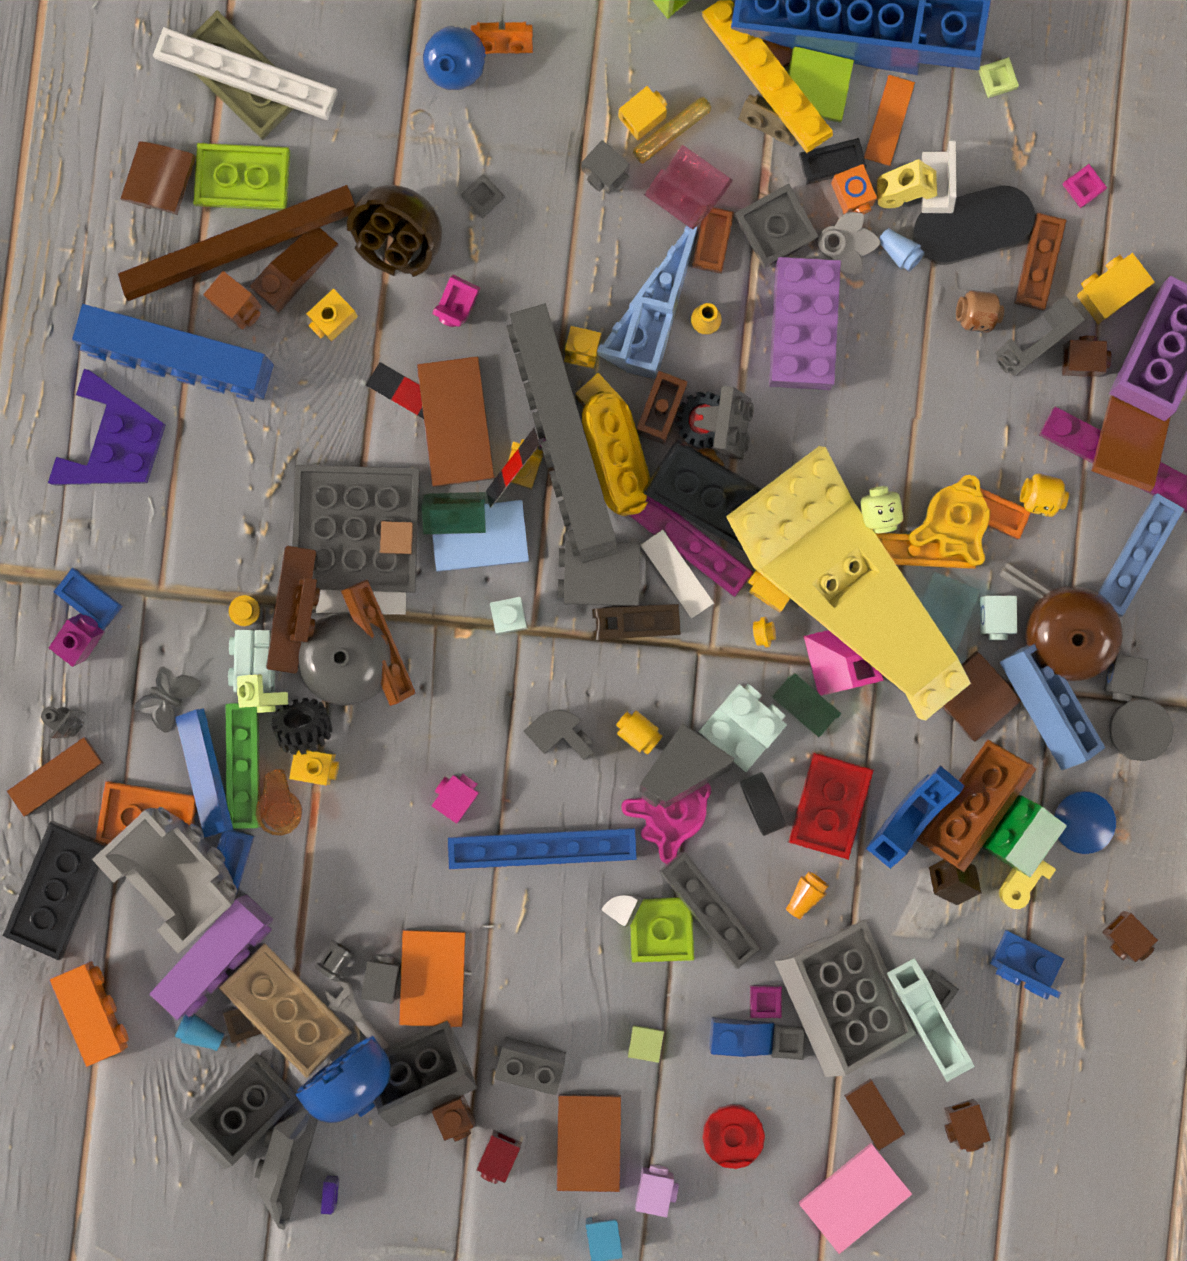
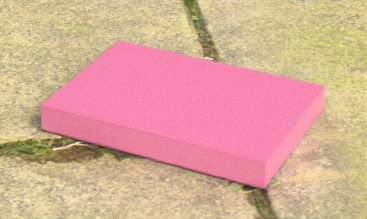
[798,1143,912,1254]

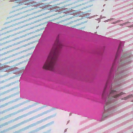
[1062,164,1107,209]

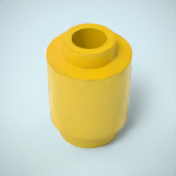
[616,710,663,755]

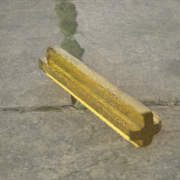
[633,97,712,164]

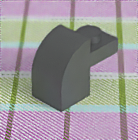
[524,710,593,760]

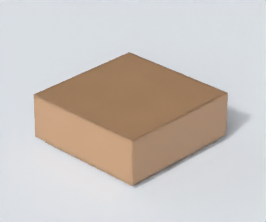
[380,521,413,555]

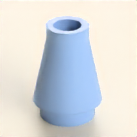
[879,228,925,272]

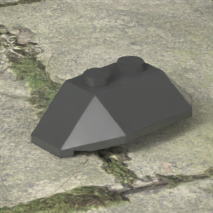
[254,1107,318,1230]

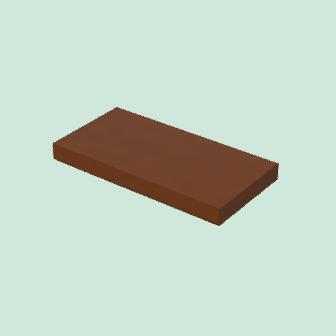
[417,356,495,487]
[916,739,1036,872]

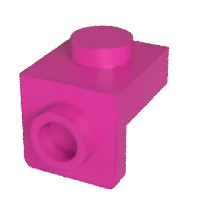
[432,274,481,327]

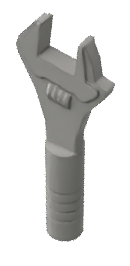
[325,980,390,1050]

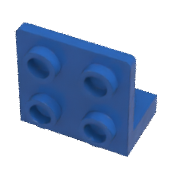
[990,930,1064,1000]

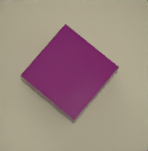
[750,985,782,1018]

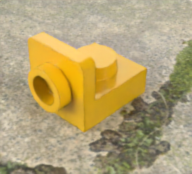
[508,439,543,490]

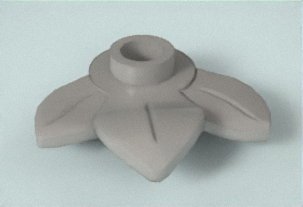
[818,212,880,274]

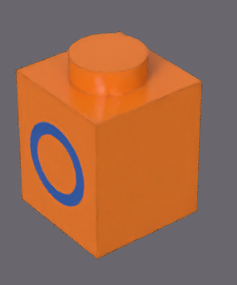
[831,164,877,214]

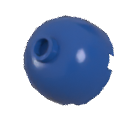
[423,26,486,90]

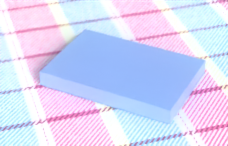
[430,500,529,572]

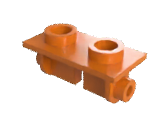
[471,21,533,54]

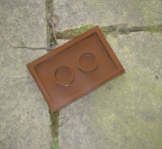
[1091,395,1171,492]
[557,1094,621,1192]

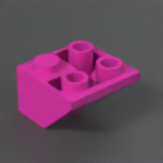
[803,630,884,696]

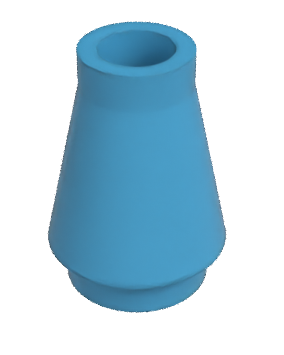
[175,1014,224,1051]

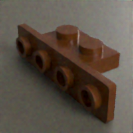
[266,546,320,674]

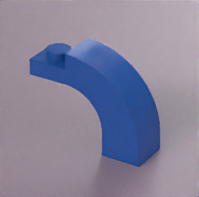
[866,765,965,869]

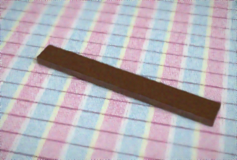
[118,185,355,301]

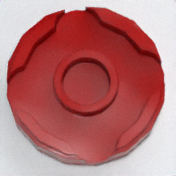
[702,1104,765,1169]

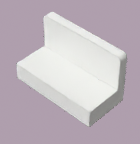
[921,141,956,213]

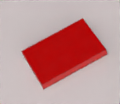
[788,753,874,860]

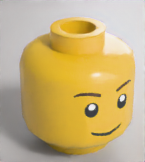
[1020,473,1069,517]

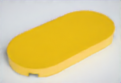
[582,392,650,516]

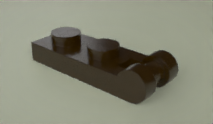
[592,604,681,640]

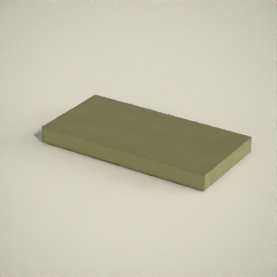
[190,10,294,140]

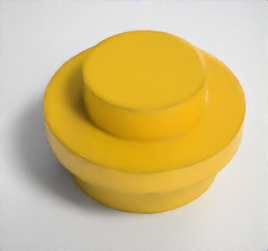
[229,595,260,626]
[753,616,776,648]

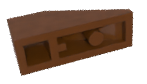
[250,227,339,314]

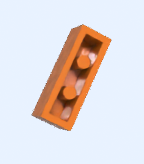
[50,961,129,1067]

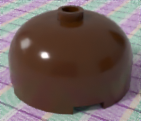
[1025,586,1123,681]

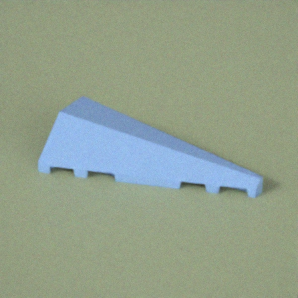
[597,224,698,379]

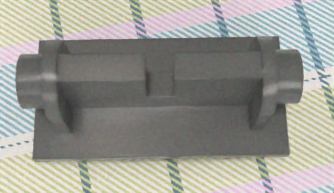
[41,707,86,738]

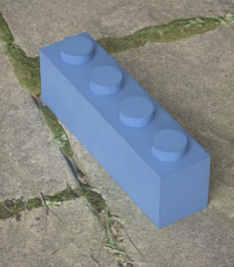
[999,644,1105,770]

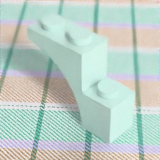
[887,958,975,1082]

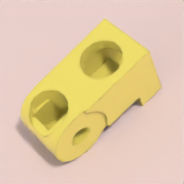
[877,159,937,208]
[999,861,1056,909]

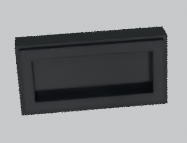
[799,138,867,185]

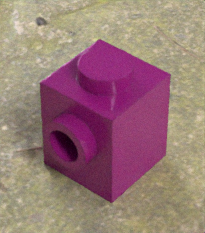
[48,613,105,667]

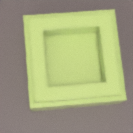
[978,57,1019,98]
[628,1025,664,1063]

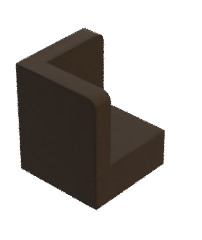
[929,859,982,905]

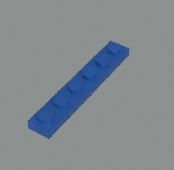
[448,828,637,869]

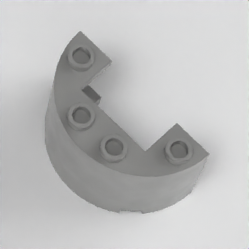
[92,807,237,954]

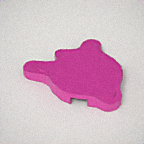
[621,783,711,864]

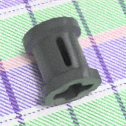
[314,940,354,982]

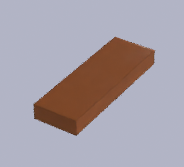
[1014,213,1067,311]
[7,737,103,817]

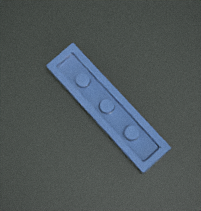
[1098,493,1184,617]

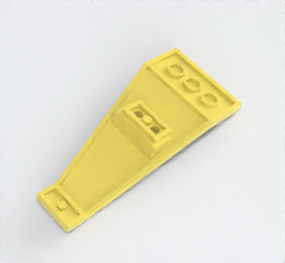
[726,446,971,721]

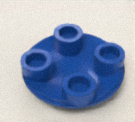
[1054,791,1116,854]

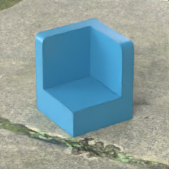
[586,1217,623,1261]

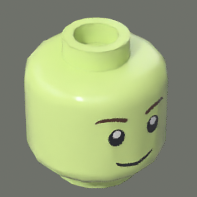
[861,486,903,533]

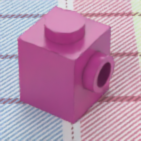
[431,774,480,824]

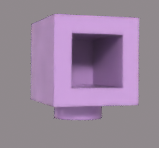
[635,1164,679,1217]

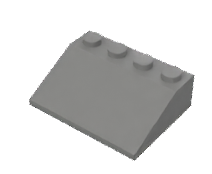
[775,920,916,1077]

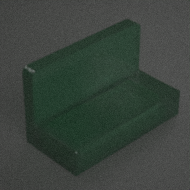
[422,492,486,535]
[771,673,842,738]

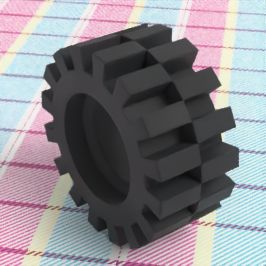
[271,698,333,755]

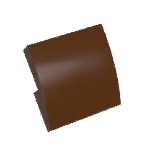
[120,141,196,215]
[942,651,1021,742]

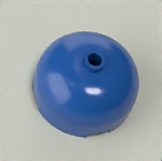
[295,1035,390,1123]

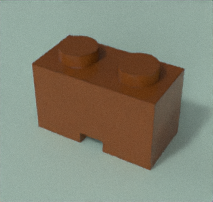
[203,271,262,330]

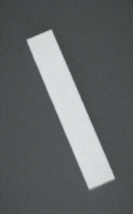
[153,27,338,120]

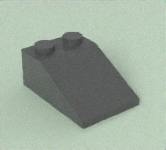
[182,1053,298,1169]

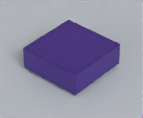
[321,1175,339,1215]

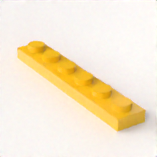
[702,0,833,153]

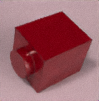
[476,1129,522,1184]

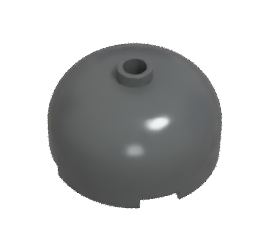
[298,612,391,706]

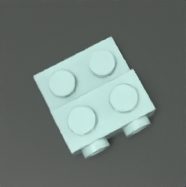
[698,684,787,772]

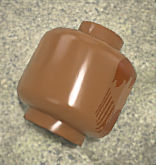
[956,290,1004,333]

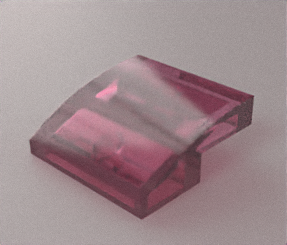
[644,145,733,229]

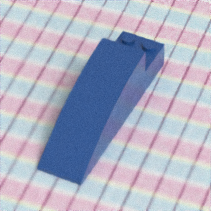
[731,0,991,75]

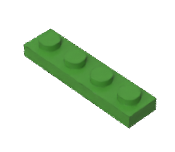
[226,703,260,829]

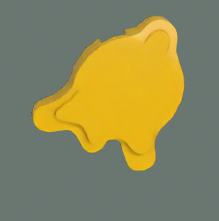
[909,475,990,566]

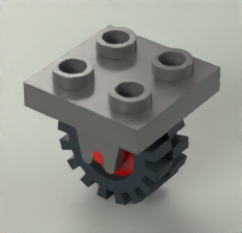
[676,386,754,460]

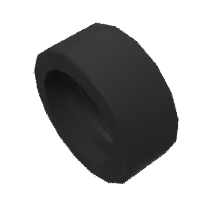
[740,772,786,836]

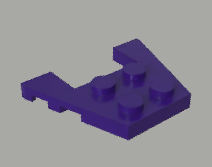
[48,369,166,486]

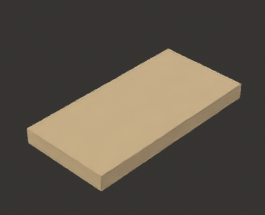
[218,943,352,1078]

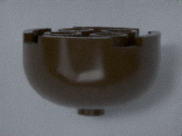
[347,185,442,277]

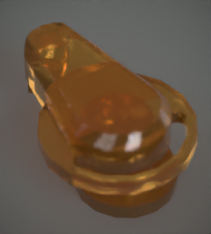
[255,769,302,836]

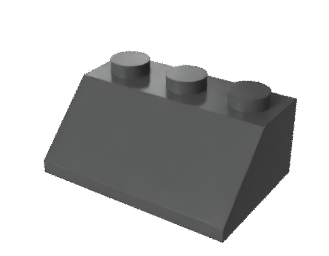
[374,1021,477,1127]

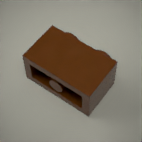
[636,371,688,445]

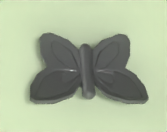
[133,666,201,733]

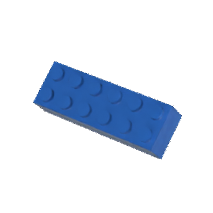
[72,304,274,402]

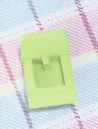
[237,674,288,713]

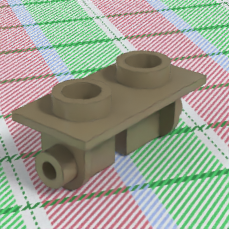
[738,94,796,147]

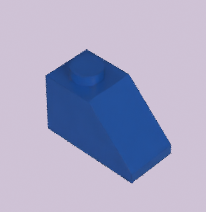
[709,1017,774,1057]

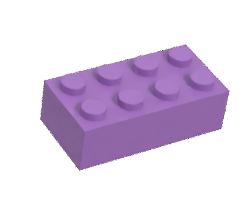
[769,257,841,390]
[1109,276,1187,421]
[149,894,274,1020]

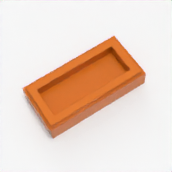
[980,488,1031,540]

